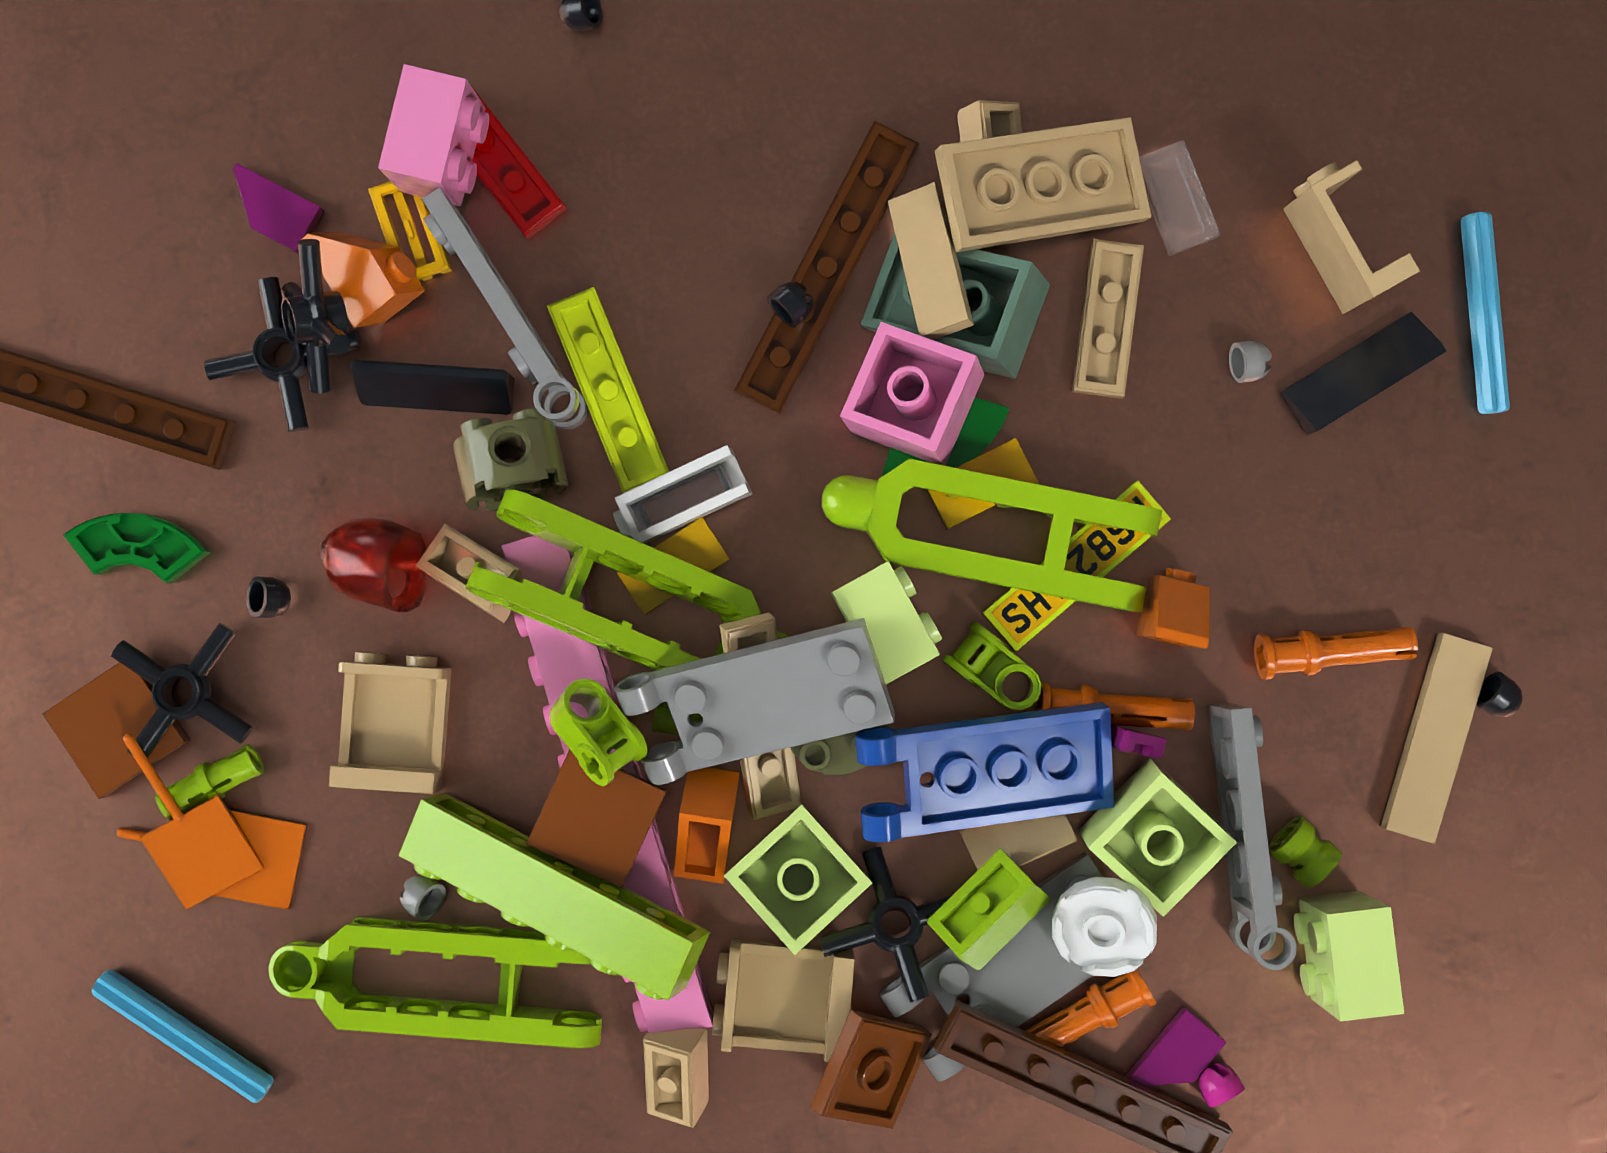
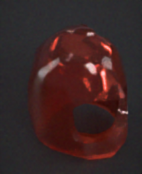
[319,517,426,613]

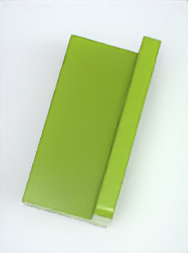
[926,848,1051,971]

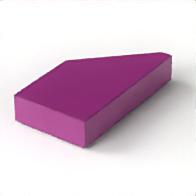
[233,163,324,254]
[1111,725,1167,759]
[1125,1006,1226,1086]

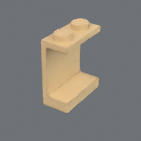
[1283,160,1420,314]

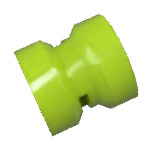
[1268,815,1342,889]

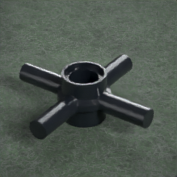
[281,239,351,394]
[204,277,362,432]
[111,623,253,758]
[818,847,952,1003]

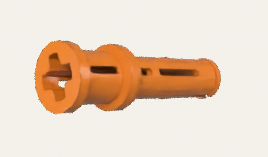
[1254,627,1418,680]
[1035,682,1195,731]
[1026,969,1157,1048]

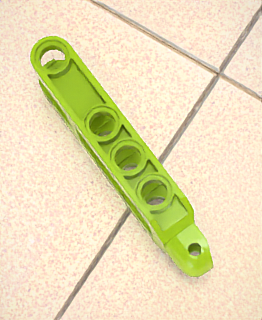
[822,459,1162,613]
[465,489,789,670]
[269,916,602,1048]

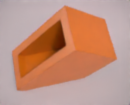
[301,232,425,328]
[1136,568,1210,649]
[674,767,740,884]

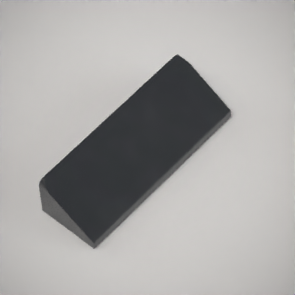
[1281,311,1447,435]
[351,360,515,415]

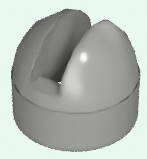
[1229,341,1272,383]
[400,875,446,921]

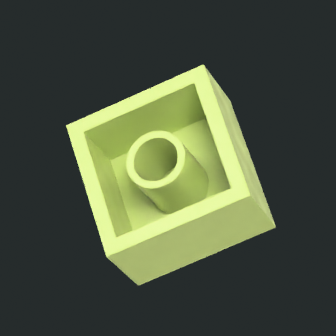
[831,561,942,684]
[1079,758,1237,917]
[724,805,872,955]
[1294,891,1404,1022]

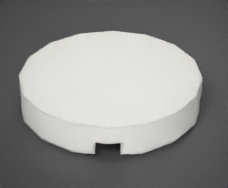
[1052,877,1157,977]

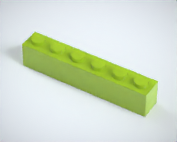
[399,793,710,1000]

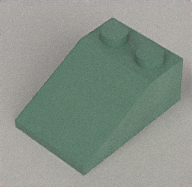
[860,233,1050,379]

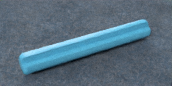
[1460,212,1510,414]
[91,970,274,1103]

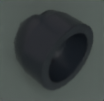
[558,0,602,31]
[767,281,813,328]
[246,576,291,618]
[1476,672,1523,717]

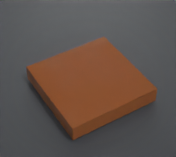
[42,662,190,799]
[526,749,667,888]
[810,1010,932,1129]

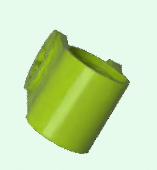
[942,620,1041,710]
[549,679,648,786]

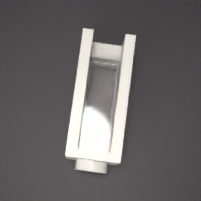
[613,445,753,544]

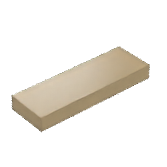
[888,182,974,340]
[1071,239,1144,399]

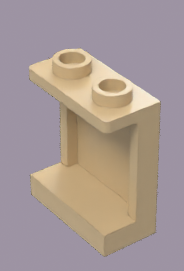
[329,652,452,794]
[712,939,855,1062]

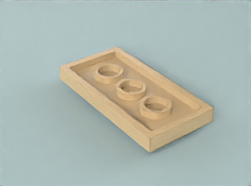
[935,117,1151,253]

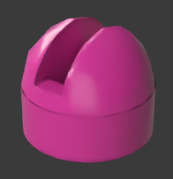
[1198,1063,1245,1108]

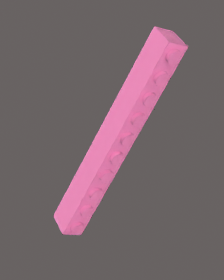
[501,536,714,1033]

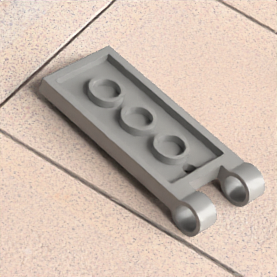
[422,187,588,430]
[614,618,895,785]
[1207,702,1297,970]
[879,852,1103,1082]

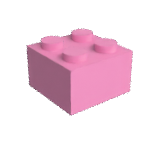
[378,64,489,206]
[840,322,985,466]

